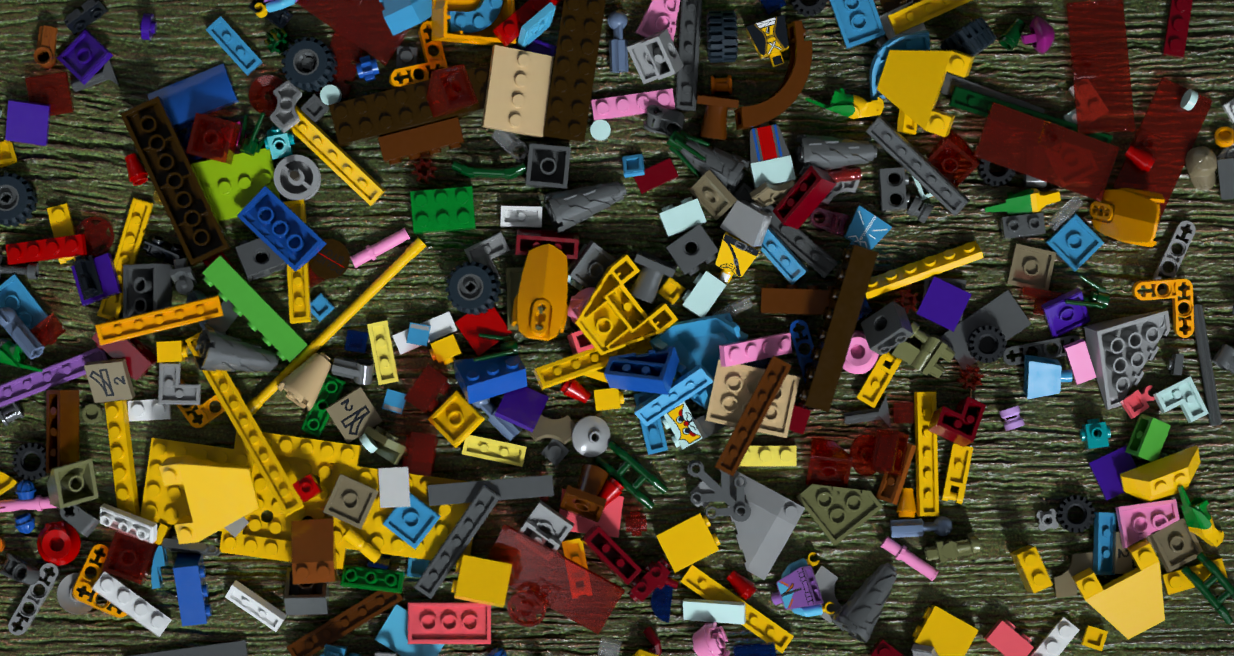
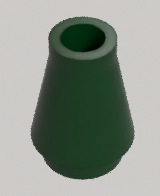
[999,18,1026,50]

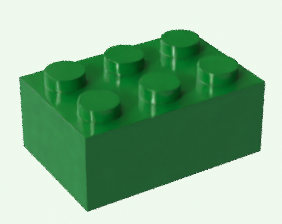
[410,186,477,234]

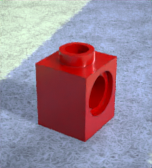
[292,473,323,502]

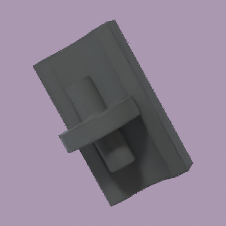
[170,258,198,295]

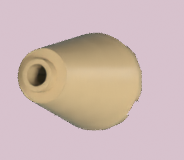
[277,352,332,411]

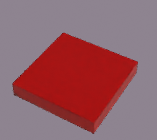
[455,308,512,356]

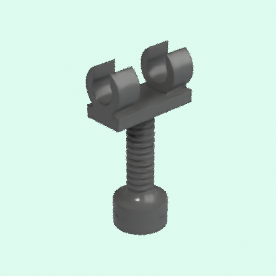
[0,255,39,284]

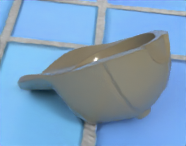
[1186,146,1218,190]

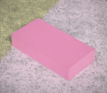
[1063,339,1096,385]

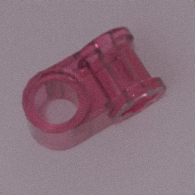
[808,208,850,237]

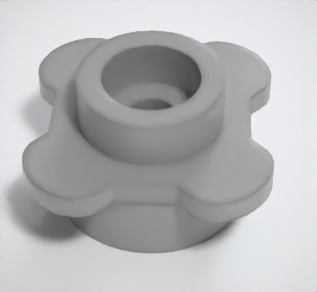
[1036,509,1059,531]

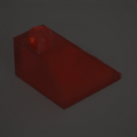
[426,64,478,118]
[926,129,980,187]
[806,438,853,488]

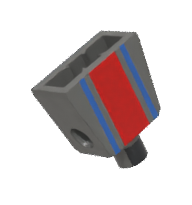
[749,121,790,164]

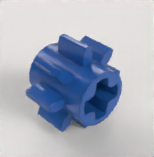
[356,55,380,82]

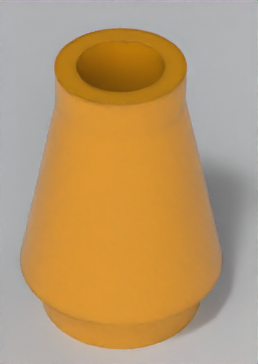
[896,488,917,519]

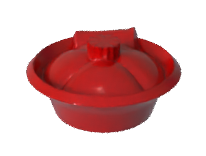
[37,521,81,566]

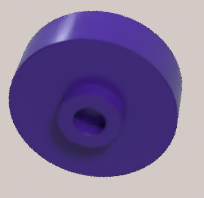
[140,13,157,41]

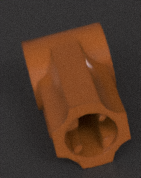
[33,25,58,69]

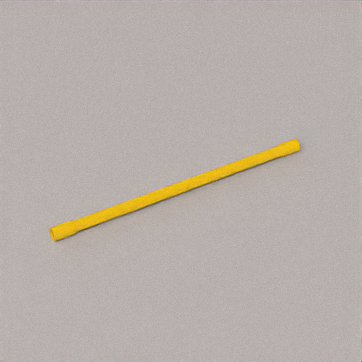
[246,238,426,416]

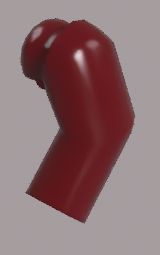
[643,626,662,656]

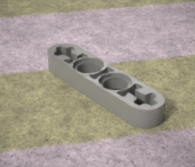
[1150,221,1196,295]
[8,563,60,635]

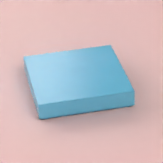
[517,2,556,49]

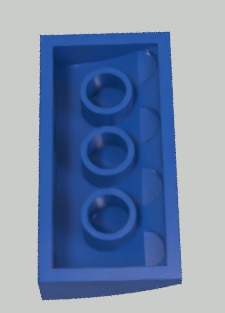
[147,63,239,128]
[237,186,327,272]

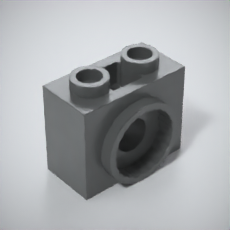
[666,224,719,276]
[235,237,287,282]
[861,301,914,356]

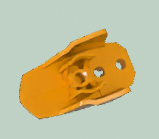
[1090,188,1165,247]
[511,244,568,341]

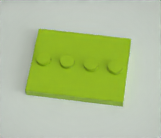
[192,148,281,222]

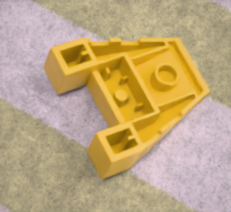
[877,50,975,137]
[575,255,678,355]
[159,455,260,544]
[1072,538,1165,640]

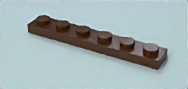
[715,356,792,476]
[287,591,404,656]

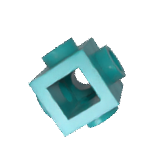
[264,126,295,160]
[1079,418,1111,449]

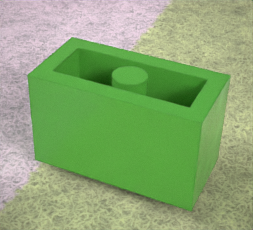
[1125,414,1171,462]

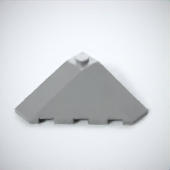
[1084,309,1171,410]
[727,471,805,580]

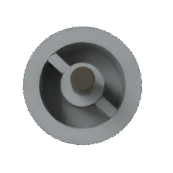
[274,155,321,201]

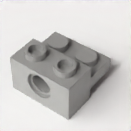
[626,29,684,84]
[515,500,574,561]

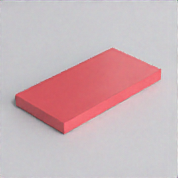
[408,602,491,644]

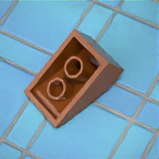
[292,518,338,584]

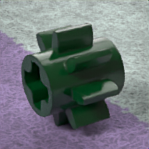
[264,27,291,53]

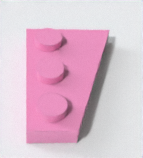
[635,0,680,41]
[1115,499,1180,549]

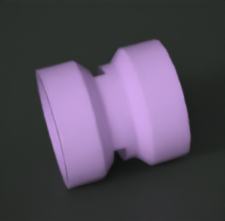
[999,405,1025,431]

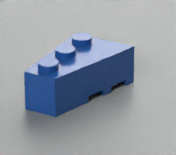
[604,347,680,395]
[453,355,527,404]
[173,553,212,626]

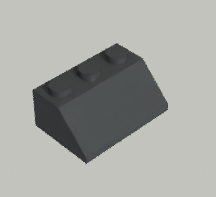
[123,263,172,318]

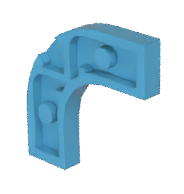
[447,0,503,34]
[869,30,930,100]

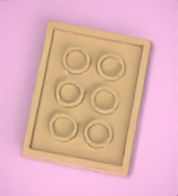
[482,45,554,138]
[705,359,800,438]

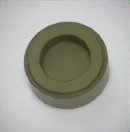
[82,403,104,424]

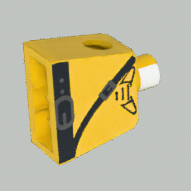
[715,231,762,283]

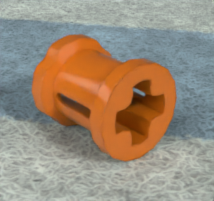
[710,75,732,95]

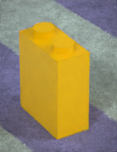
[656,513,720,573]
[1010,545,1053,594]
[451,555,512,608]
[912,605,979,656]

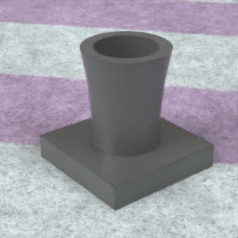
[629,250,677,304]

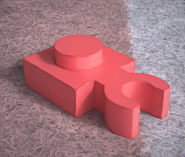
[1120,385,1155,419]

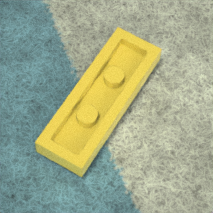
[367,320,399,385]
[462,435,527,467]
[739,446,797,466]

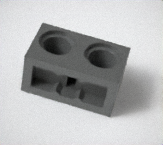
[878,167,910,212]
[999,213,1046,240]

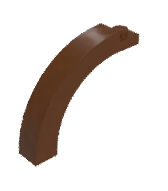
[734,21,812,130]

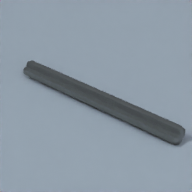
[1194,304,1222,426]

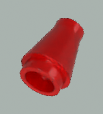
[1124,145,1157,173]
[124,154,148,186]
[559,378,591,404]
[598,477,624,508]
[727,570,757,600]

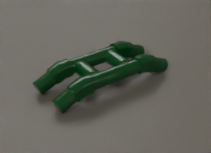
[452,161,527,180]
[594,440,668,510]
[1181,552,1234,624]

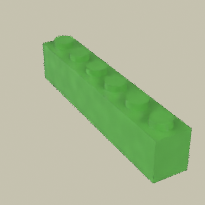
[202,255,308,362]

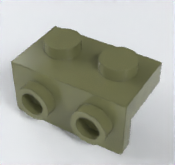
[364,426,406,465]

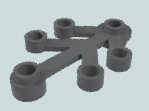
[687,460,751,522]

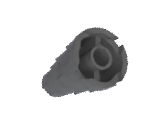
[795,134,877,175]
[670,138,750,194]
[544,181,627,233]
[194,328,278,372]
[831,563,897,643]

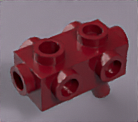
[627,557,679,602]

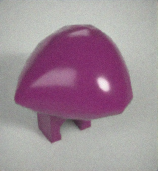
[1021,16,1055,54]

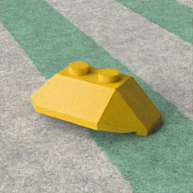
[1120,445,1201,503]

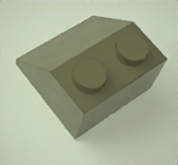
[47,458,99,509]

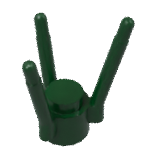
[238,112,276,156]
[666,130,710,178]
[1061,274,1110,309]
[473,333,518,361]

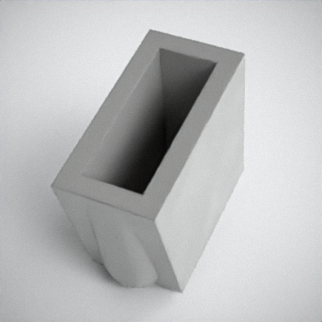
[720,200,772,247]

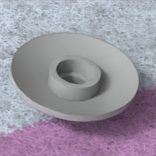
[571,416,610,457]
[57,573,99,614]

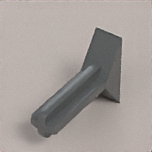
[71,59,121,92]
[843,395,891,429]

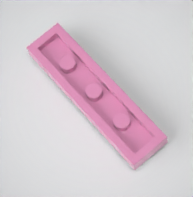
[591,88,675,121]
[719,332,792,367]

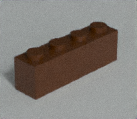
[378,117,465,166]
[760,284,835,315]
[46,390,80,473]

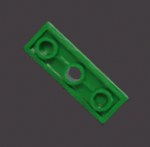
[301,374,346,438]
[340,565,405,594]

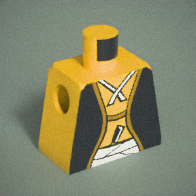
[746,15,789,67]

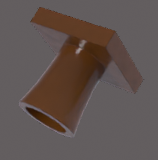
[696,93,739,140]
[560,464,609,522]

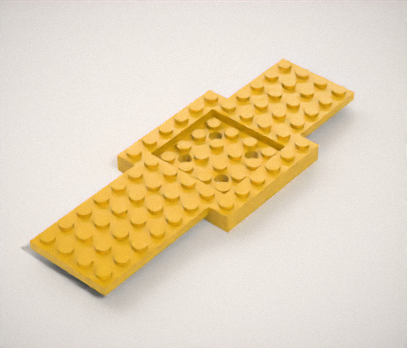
[140,431,473,569]

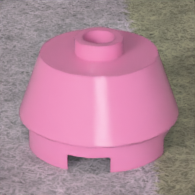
[692,622,730,656]

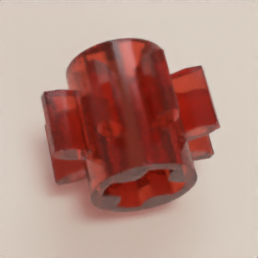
[411,158,437,184]
[894,288,921,314]
[957,365,984,391]
[625,511,647,536]

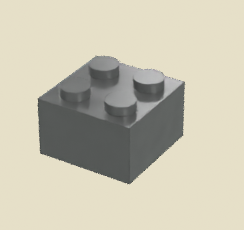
[526,143,571,190]

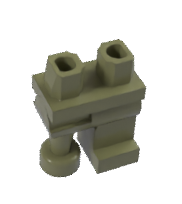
[892,321,956,378]
[923,531,981,563]

